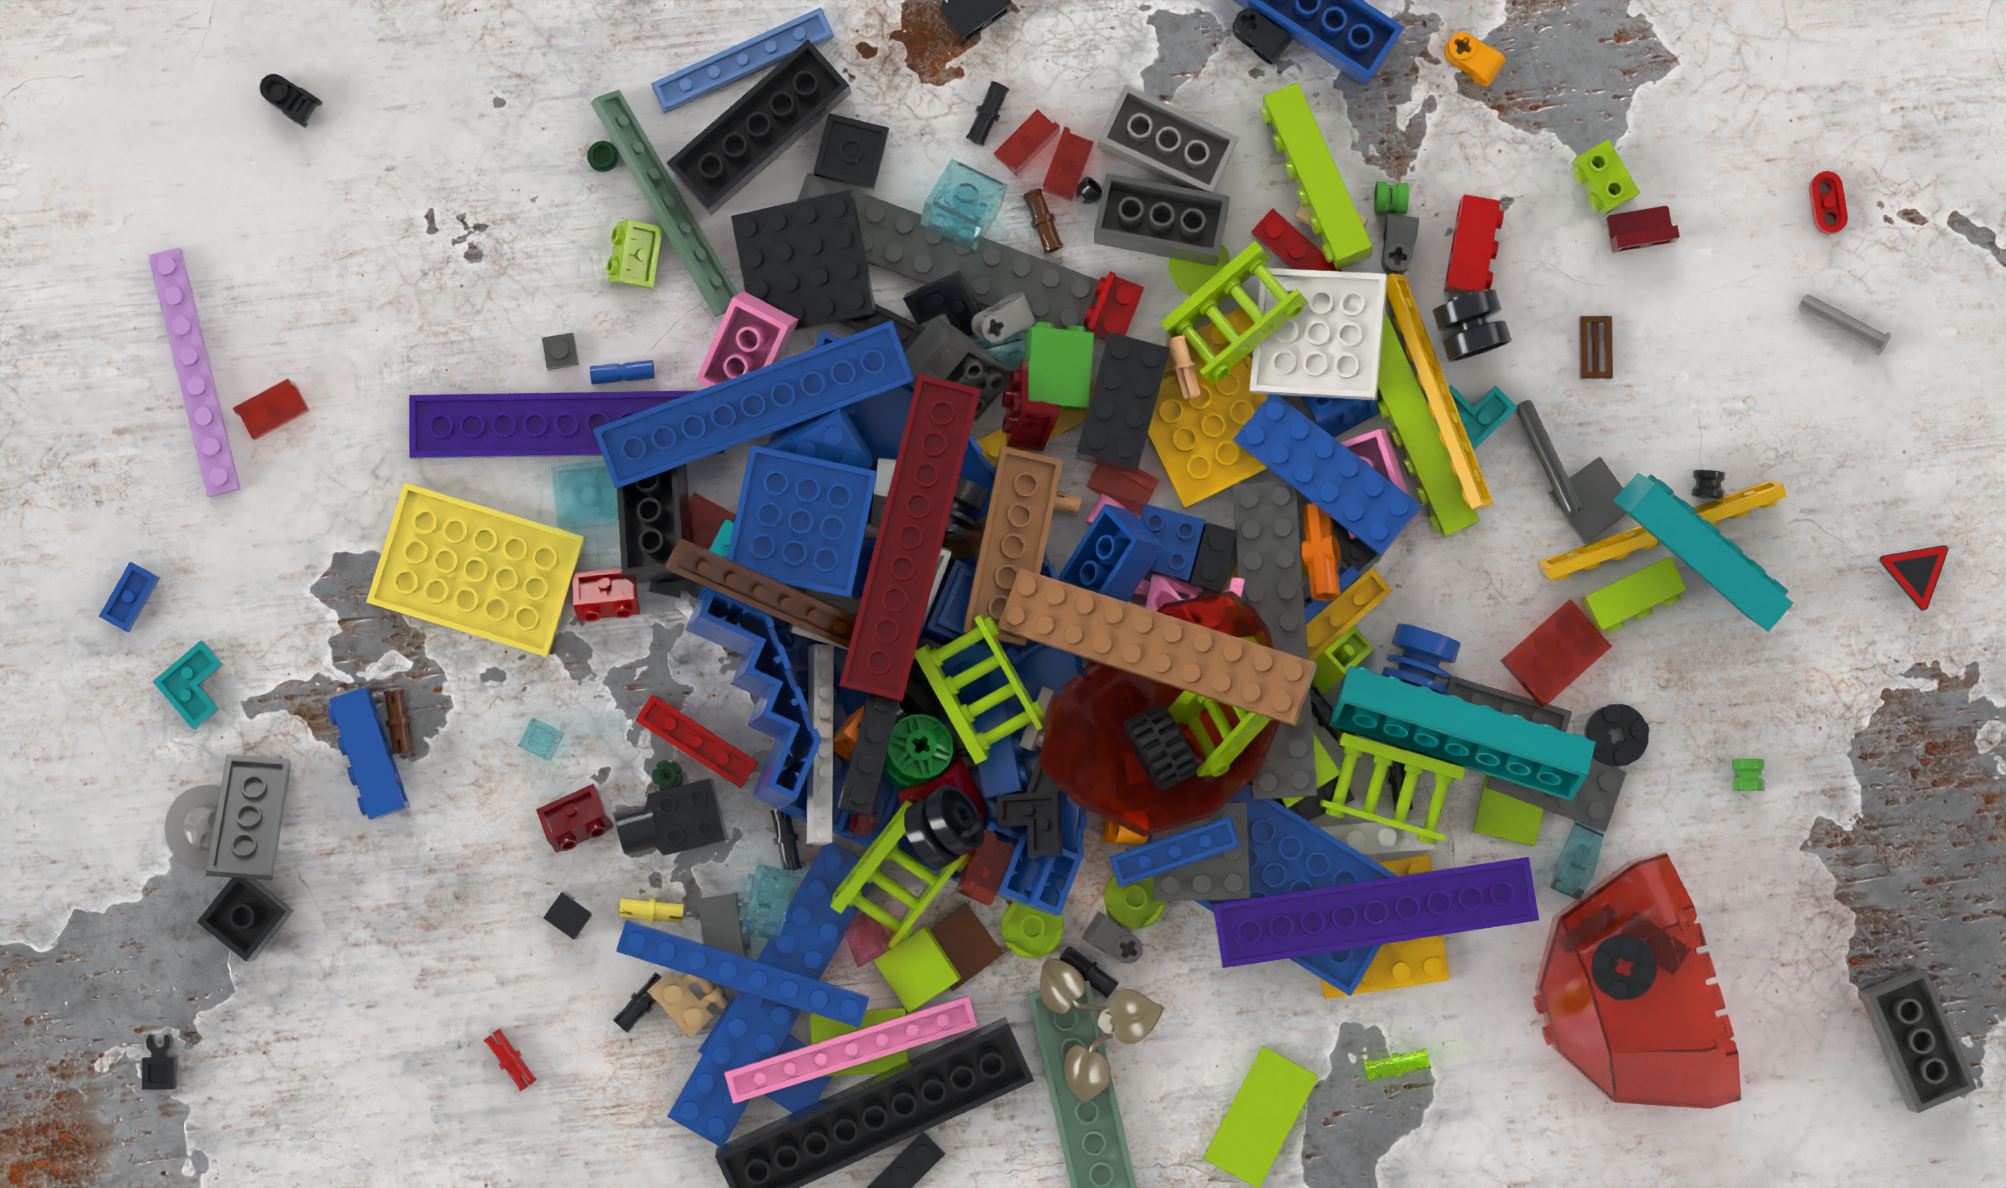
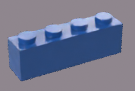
[327,687,410,820]

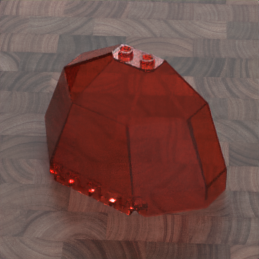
[1038,591,1281,837]
[1533,853,1741,1109]

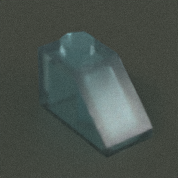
[1550,822,1604,900]

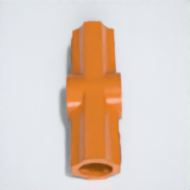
[1302,503,1341,601]

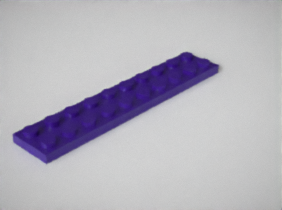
[409,391,725,459]
[1212,857,1539,968]

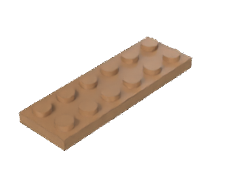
[962,446,1063,646]

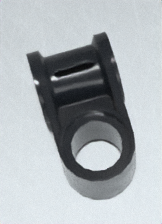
[1232,8,1293,65]
[260,74,323,128]

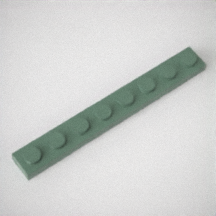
[591,90,738,317]

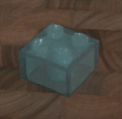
[920,158,1008,251]
[551,460,619,530]

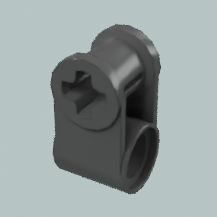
[1381,213,1419,275]
[1081,911,1143,963]

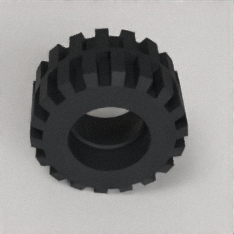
[1124,703,1197,792]

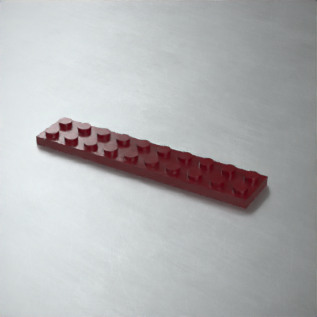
[839,374,981,702]

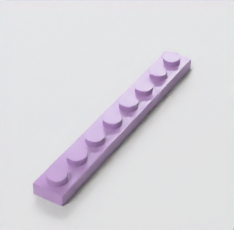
[148,248,241,497]

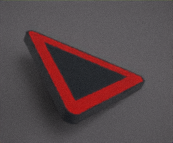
[1879,545,1948,611]

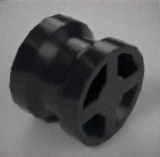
[1691,470,1725,499]

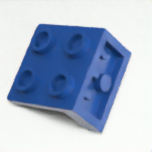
[1300,396,1379,438]
[1140,504,1206,583]

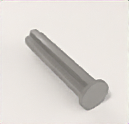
[1799,294,1891,356]

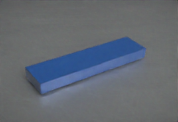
[1109,816,1240,887]

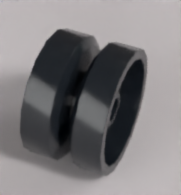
[904,784,985,869]

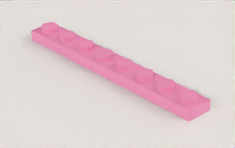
[724,996,978,1104]

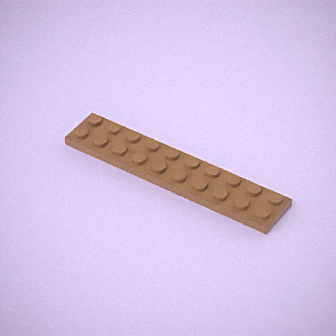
[997,568,1318,726]

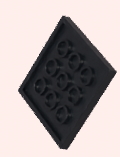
[731,190,877,332]

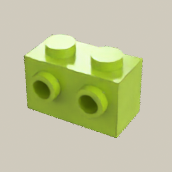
[1571,139,1640,217]

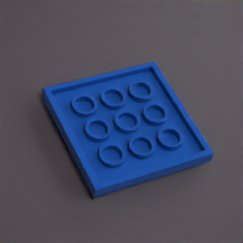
[727,445,878,598]

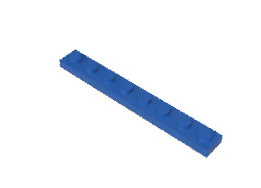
[616,920,870,1028]

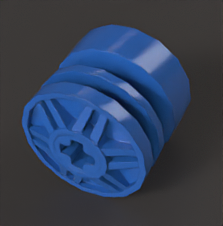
[1381,623,1461,695]

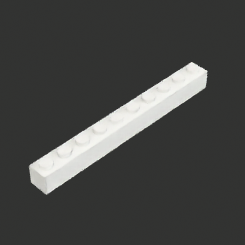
[807,644,834,845]

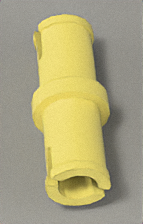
[619,898,684,924]

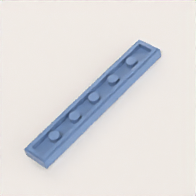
[651,7,834,113]

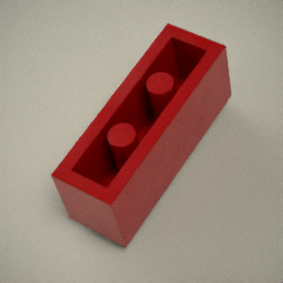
[1443,194,1504,294]

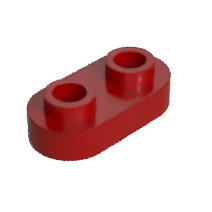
[1809,171,1848,235]

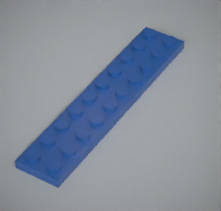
[593,320,915,489]
[667,842,881,1147]

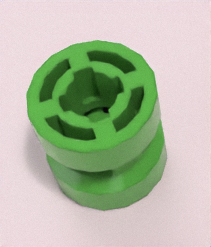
[1374,182,1409,214]
[1732,759,1765,791]

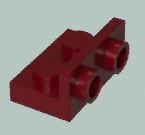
[536,783,614,852]

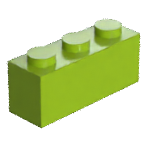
[1580,556,1687,634]

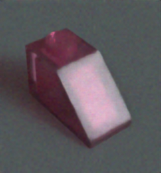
[844,912,891,968]

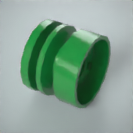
[882,714,953,789]

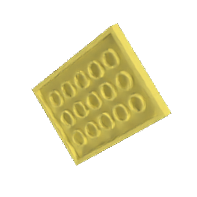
[366,482,585,657]

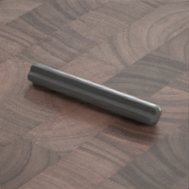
[1516,400,1582,516]

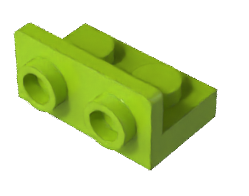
[606,219,663,289]

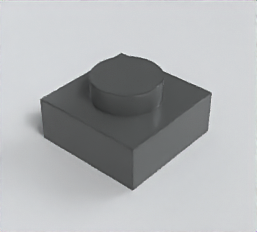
[542,333,579,370]

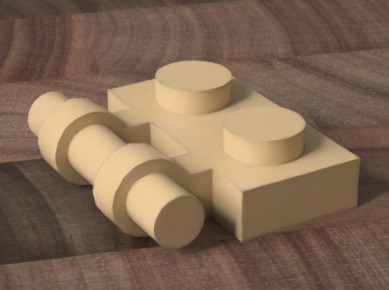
[647,970,729,1039]

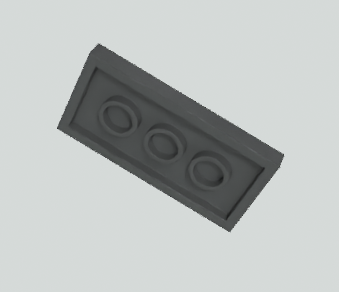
[206,755,291,880]
[1486,759,1627,832]

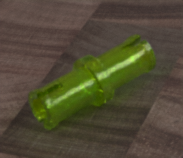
[1364,1048,1431,1082]

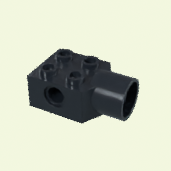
[615,778,728,856]

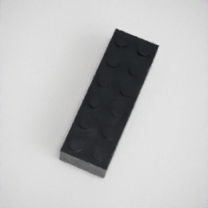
[667,39,851,216]

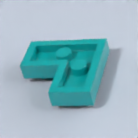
[1449,385,1518,450]
[153,640,224,730]

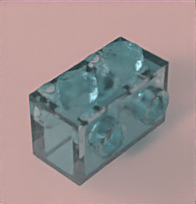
[738,863,795,941]

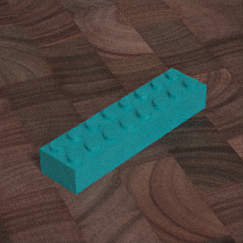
[1328,666,1596,801]

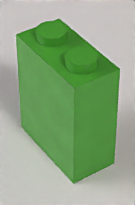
[1024,322,1094,411]

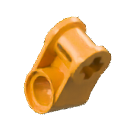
[1444,32,1506,87]
[1100,812,1149,845]

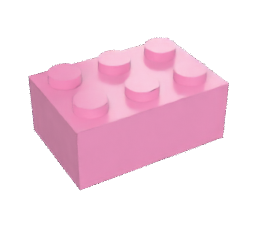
[696,291,798,387]

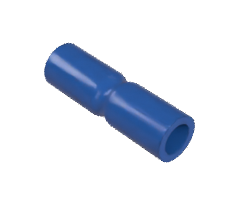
[590,360,655,385]

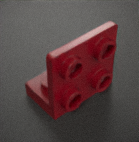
[1002,360,1059,451]
[898,757,988,822]

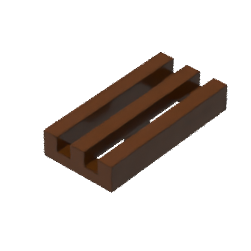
[1579,316,1613,379]

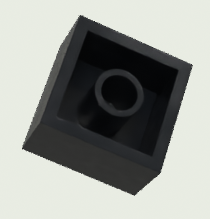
[197,878,294,962]

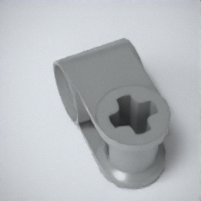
[971,292,1036,342]

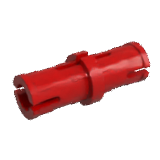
[483,1028,537,1092]

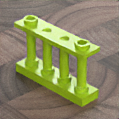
[1159,240,1309,385]
[915,613,1047,765]
[1168,636,1272,777]
[1319,732,1466,845]
[830,800,970,949]

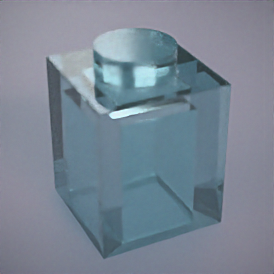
[518,717,565,761]

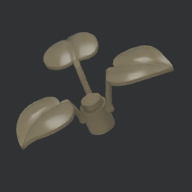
[1040,959,1164,1102]

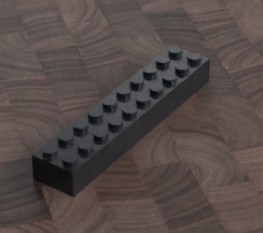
[715,1017,1034,1188]

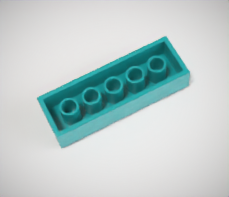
[1613,473,1793,632]

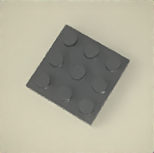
[1151,803,1250,901]

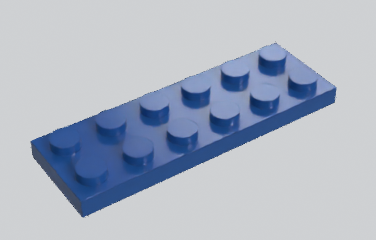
[1233,394,1422,557]

